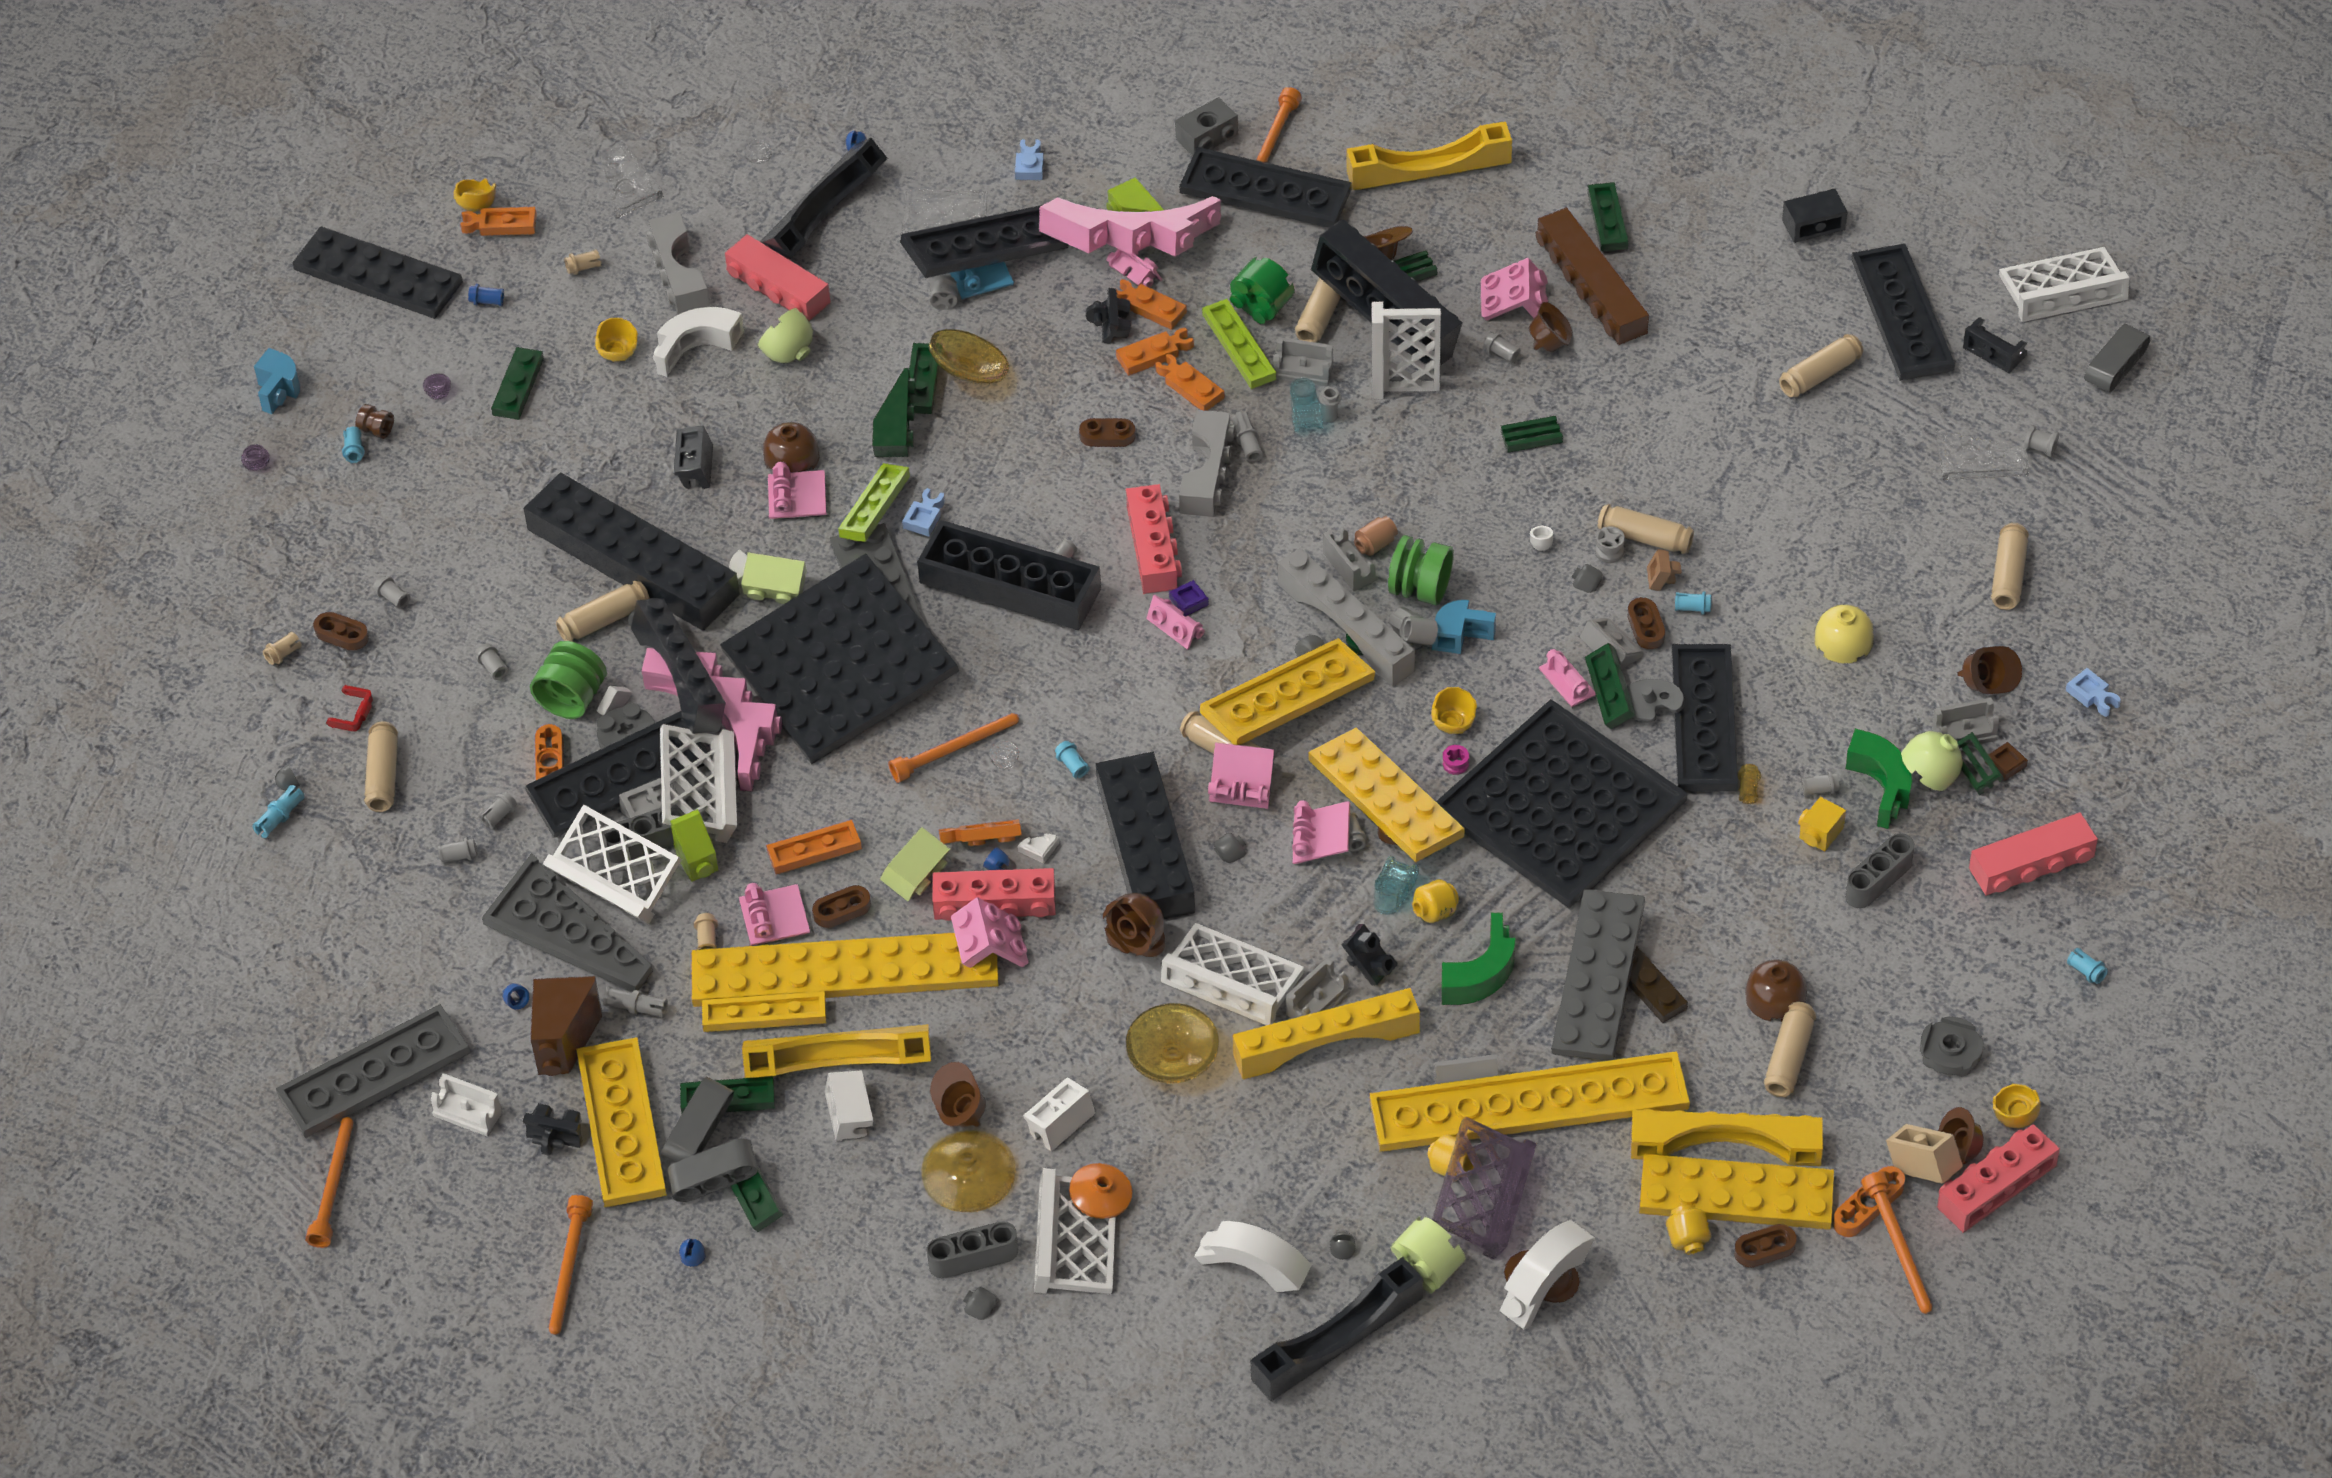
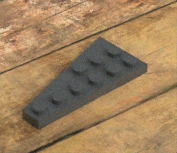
[482,853,653,992]

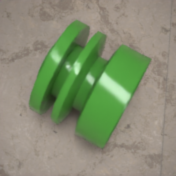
[1388,535,1454,606]
[530,641,607,719]

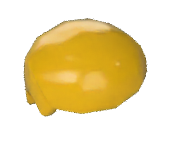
[454,178,496,212]
[595,317,638,362]
[1431,687,1477,734]
[1993,1084,2041,1129]

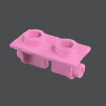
[1107,249,1163,288]
[1146,595,1205,650]
[1539,649,1596,707]

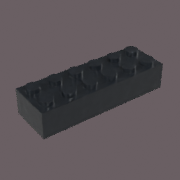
[1311,219,1463,370]
[917,520,1101,631]
[1096,751,1195,919]

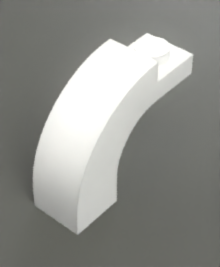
[653,307,744,377]
[1500,1220,1595,1329]
[1194,1221,1312,1292]

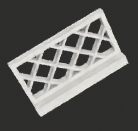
[1999,247,2129,322]
[1372,302,1441,399]
[660,724,737,843]
[543,805,682,925]
[1161,923,1304,1025]
[1034,1168,1115,1294]

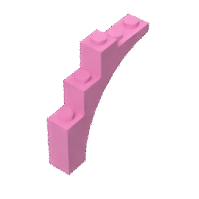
[1039,196,1221,256]
[642,648,782,791]

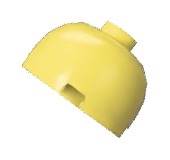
[1815,605,1874,663]

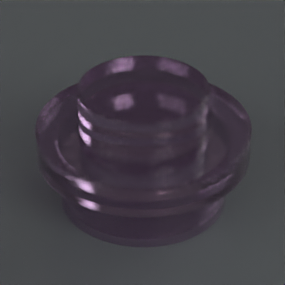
[423,373,451,400]
[241,444,270,471]

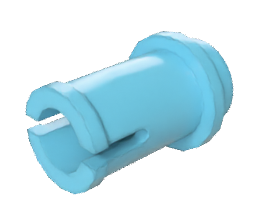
[342,427,365,463]
[1675,591,1712,615]
[1055,741,1090,779]
[2067,948,2108,984]

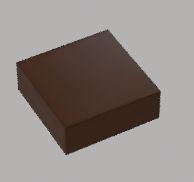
[1984,742,2028,781]

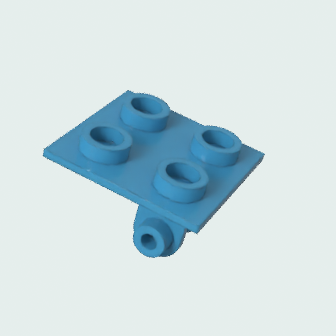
[950,262,1014,299]

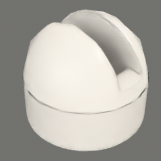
[1530,526,1553,551]

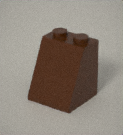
[531,976,602,1076]

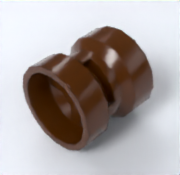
[355,404,394,439]

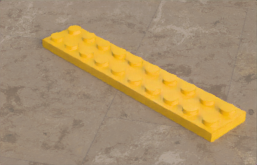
[692,933,999,1007]
[1369,1051,1690,1152]

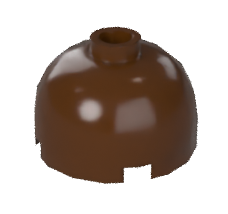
[763,422,820,473]
[1103,893,1165,956]
[1745,959,1807,1022]

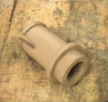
[564,249,601,275]
[263,632,302,665]
[694,913,718,950]

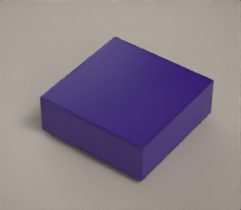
[1169,580,1209,616]

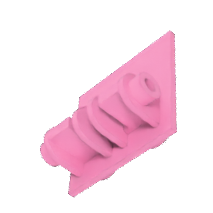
[768,462,826,519]
[1208,742,1274,809]
[1292,801,1350,864]
[739,883,810,946]

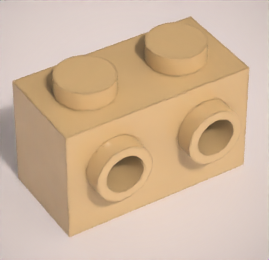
[1886,1124,1963,1183]

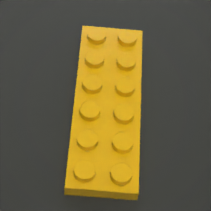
[1200,638,1375,745]
[1308,727,1464,862]
[576,1037,667,1208]
[1639,1154,1834,1230]

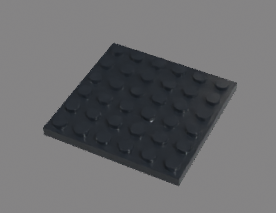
[720,553,959,764]
[1436,699,1688,909]

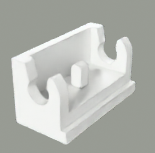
[825,1070,873,1142]
[431,1073,502,1136]
[1023,1077,1095,1152]

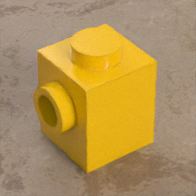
[1798,796,1846,852]

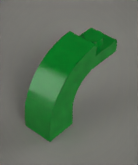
[1845,728,1912,829]
[1441,913,1516,1005]

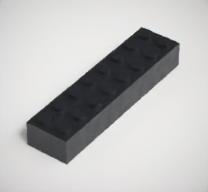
[523,472,740,631]

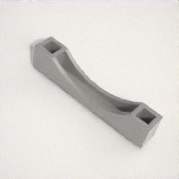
[1277,548,1415,687]

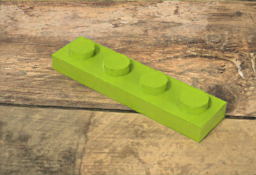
[1202,299,1276,389]
[838,463,910,542]

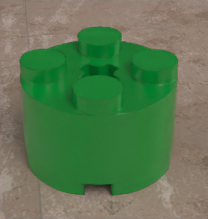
[1229,257,1295,324]

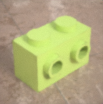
[741,553,807,604]
[880,827,950,901]

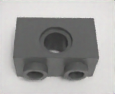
[1175,97,1238,156]

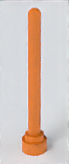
[1256,87,1302,163]
[888,713,1019,783]
[305,1117,353,1248]
[1861,1171,1932,1314]
[549,1195,593,1335]

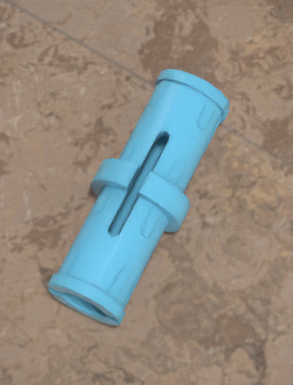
[252,785,305,838]

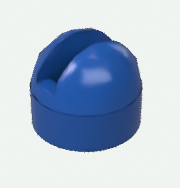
[846,130,867,151]
[983,847,1009,870]
[502,983,529,1010]
[679,1238,705,1267]

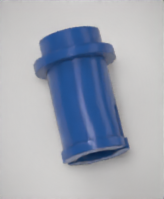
[468,283,504,306]

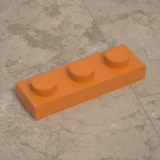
[766,820,862,875]

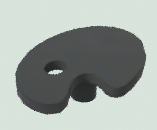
[1627,679,1685,722]

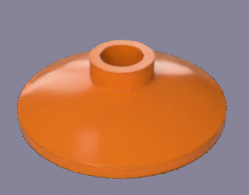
[1069,1163,1132,1219]

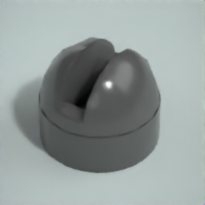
[275,765,300,791]
[1330,1231,1355,1260]

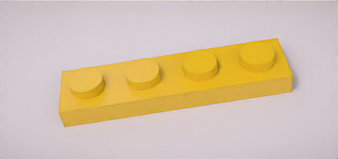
[702,991,826,1032]

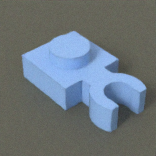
[1015,139,1044,180]
[902,488,945,536]
[2066,668,2121,717]

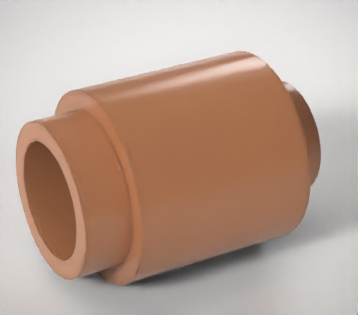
[1354,516,1398,556]

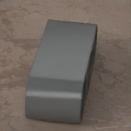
[2084,323,2151,393]
[605,806,684,863]
[1845,833,1915,909]
[662,1076,734,1162]
[667,1138,757,1202]
[927,1221,1018,1278]

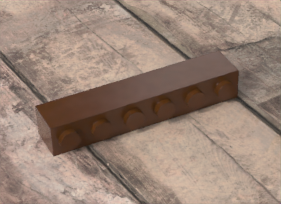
[1535,207,1649,345]

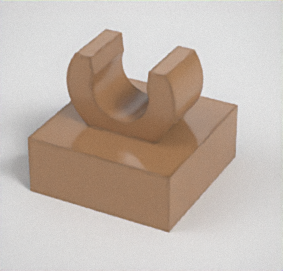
[1647,549,1682,591]

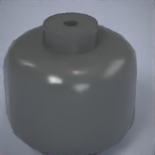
[1572,564,1603,593]
[1294,635,1325,657]
[1214,833,1246,863]
[963,1287,998,1320]

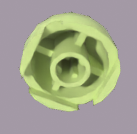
[758,308,813,363]
[1901,731,1963,791]

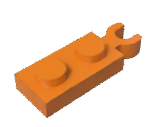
[460,207,537,236]
[1114,279,1187,330]
[1116,328,1194,376]
[1155,354,1225,411]
[939,819,1021,846]

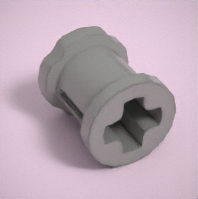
[2023,425,2059,457]

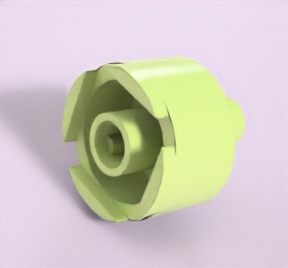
[1391,1217,1466,1294]

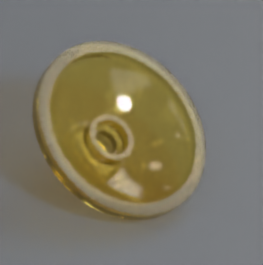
[929,329,1009,385]
[1126,1003,1219,1084]
[921,1130,1016,1212]

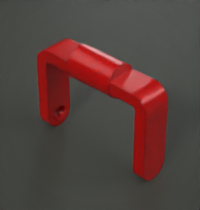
[326,685,373,732]

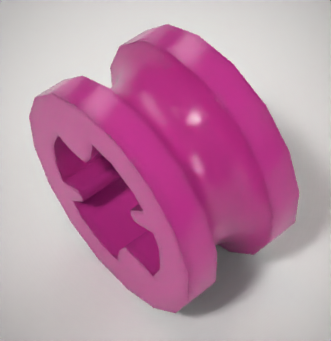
[1443,745,1469,775]

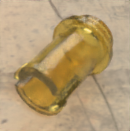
[1738,764,1761,804]

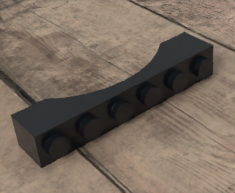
[760,138,888,259]
[631,598,726,734]
[1250,1257,1423,1401]

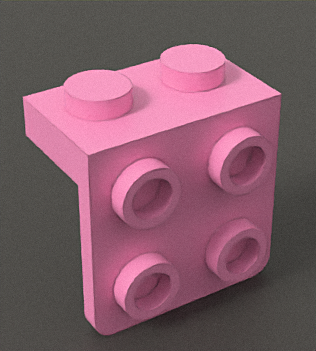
[1481,258,1548,320]
[951,897,1028,968]

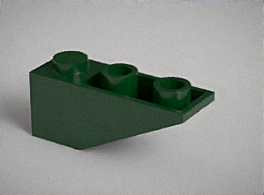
[872,368,916,457]

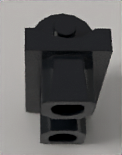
[1085,288,1131,344]
[1341,924,1397,986]
[523,1104,583,1156]

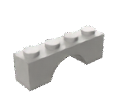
[646,212,710,315]
[1179,410,1235,517]

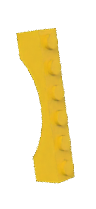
[1346,121,1512,190]
[1233,988,1420,1080]
[742,1024,931,1078]
[1631,1109,1823,1167]

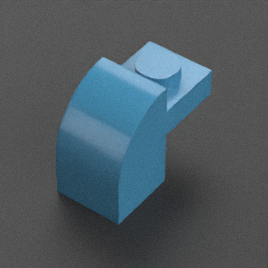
[254,348,300,414]
[1432,600,1496,654]

